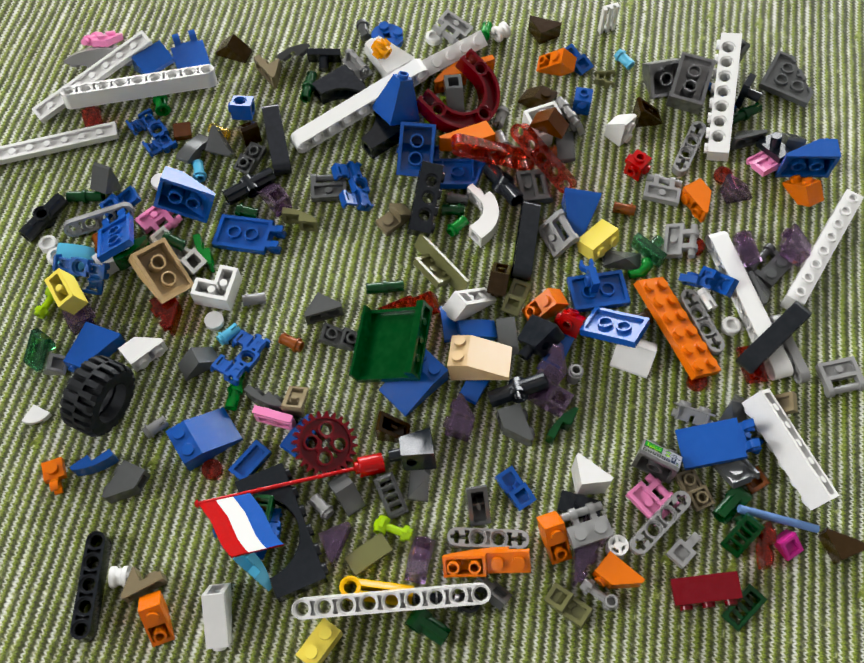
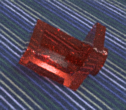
[81,106,103,127]

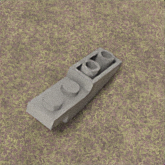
[64,45,133,68]

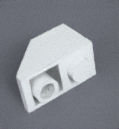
[604,114,637,147]
[118,337,168,372]

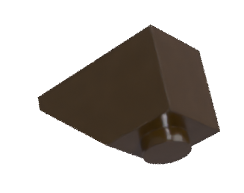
[518,85,558,109]
[487,262,512,297]

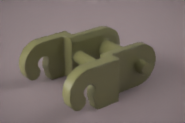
[593,70,616,88]

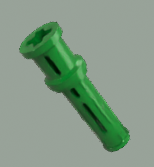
[152,95,171,116]

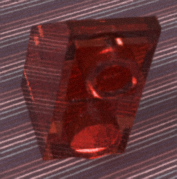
[149,297,183,336]

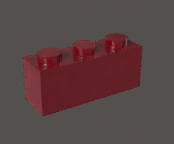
[670,571,743,612]

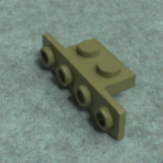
[413,233,470,291]

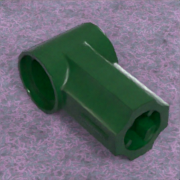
[711,486,753,525]
[405,609,451,647]

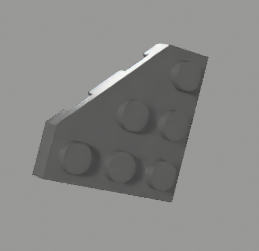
[758,50,814,108]

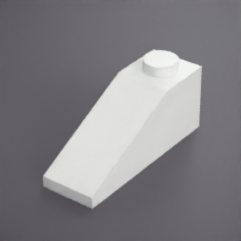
[442,287,497,321]

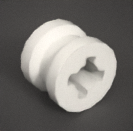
[491,21,511,43]
[605,535,629,558]
[108,565,131,588]

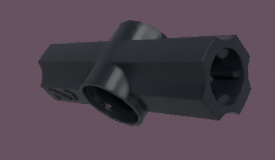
[483,161,524,207]
[222,167,277,205]
[18,193,69,242]
[487,372,550,407]

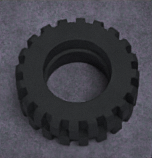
[60,355,135,437]

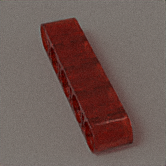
[510,123,577,193]
[450,133,535,171]

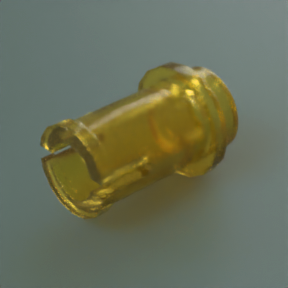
[207,122,231,140]

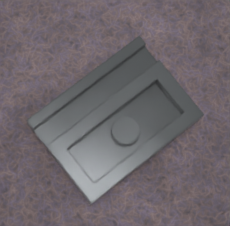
[712,459,760,489]

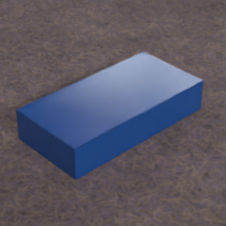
[228,440,272,480]

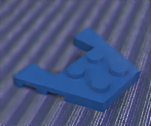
[433,145,491,189]

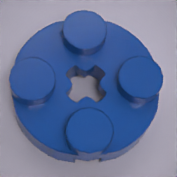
[371,21,403,48]

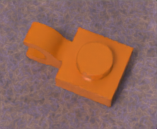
[41,457,67,495]

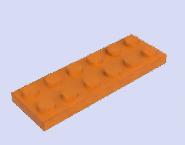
[633,277,721,380]

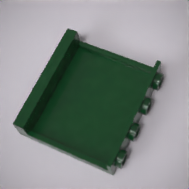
[349,300,433,383]

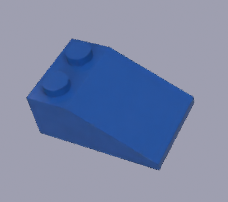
[396,121,436,177]
[775,138,841,177]
[153,166,216,223]
[379,349,448,417]
[165,407,243,471]

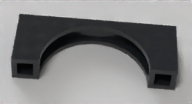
[312,64,401,159]
[235,463,330,603]

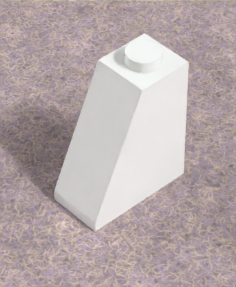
[364,36,415,78]
[201,583,232,651]

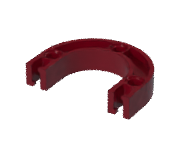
[416,48,500,133]

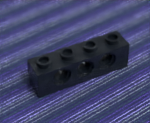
[407,161,445,238]

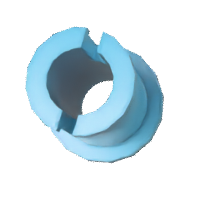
[614,49,635,70]
[192,159,207,183]
[216,323,241,346]

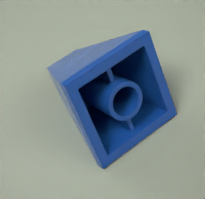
[372,71,420,126]
[561,187,602,238]

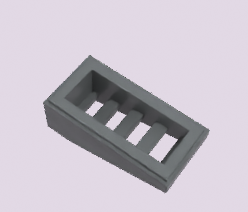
[373,472,409,520]

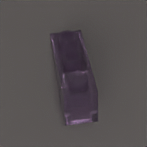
[571,515,608,587]

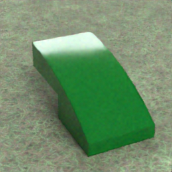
[193,234,215,273]

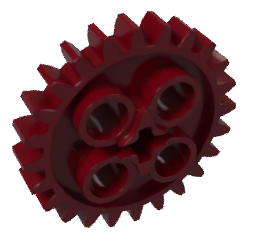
[291,411,358,477]

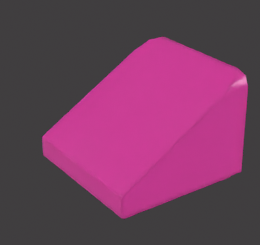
[771,530,804,561]

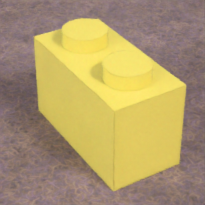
[577,219,619,262]
[44,268,88,315]
[296,618,343,663]

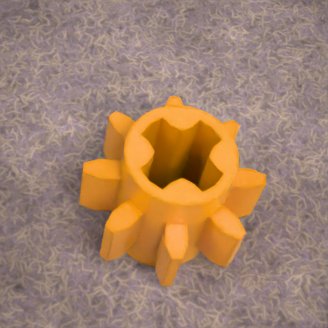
[371,38,392,59]

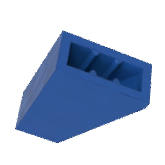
[63,322,126,373]

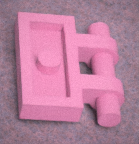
[81,31,124,47]
[134,206,183,236]
[625,473,680,526]

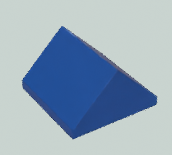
[131,40,175,75]

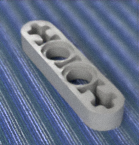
[671,121,706,177]
[63,202,134,237]
[679,289,725,356]
[769,314,811,384]
[629,491,691,555]
[447,527,530,549]

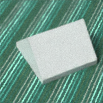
[609,339,657,379]
[571,453,614,495]

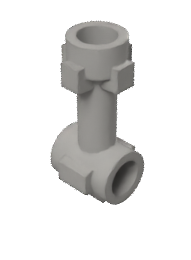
[579,577,619,611]

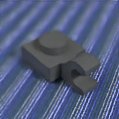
[475,577,512,610]

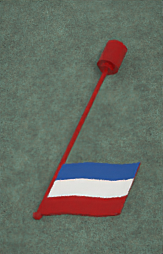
[194,452,385,558]

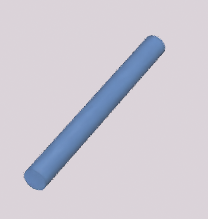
[737,504,820,533]

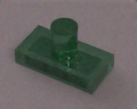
[631,232,668,268]
[23,328,56,372]

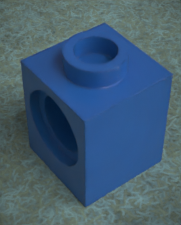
[572,87,593,116]
[228,95,255,121]

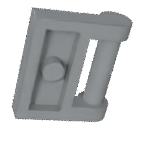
[538,209,580,258]
[815,356,864,398]

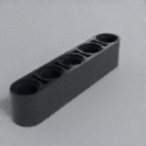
[261,104,292,176]
[511,200,541,282]
[736,301,812,374]
[70,531,112,643]

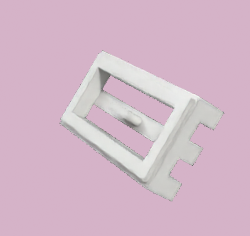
[597,2,620,34]

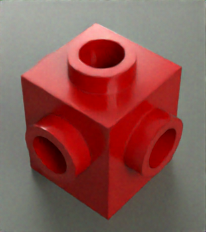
[623,149,652,182]
[554,308,586,339]

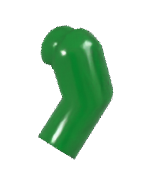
[628,257,653,279]

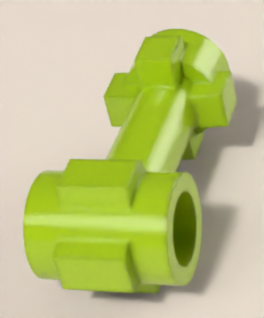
[34,287,55,319]
[373,515,414,542]

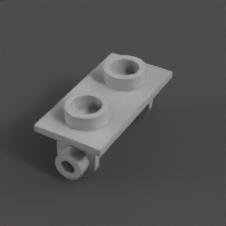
[341,49,374,80]
[671,400,716,425]

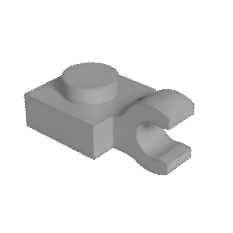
[665,532,701,569]

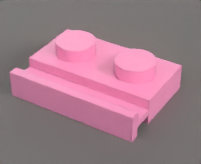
[746,151,781,177]
[252,405,297,431]

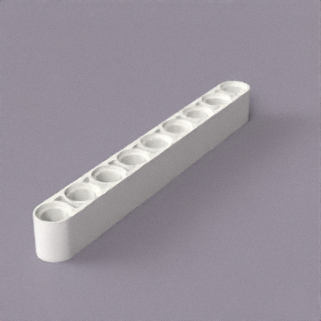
[290,59,429,153]
[60,64,218,109]
[705,231,793,381]
[291,582,491,620]

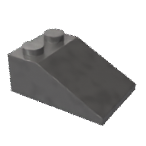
[665,52,716,115]

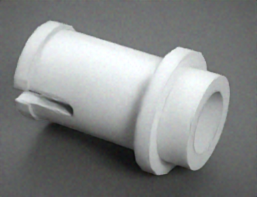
[696,288,718,312]

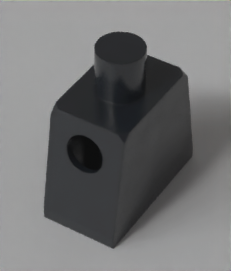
[518,314,565,361]
[388,428,437,471]

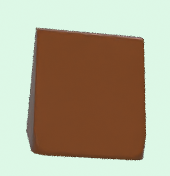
[745,466,771,494]

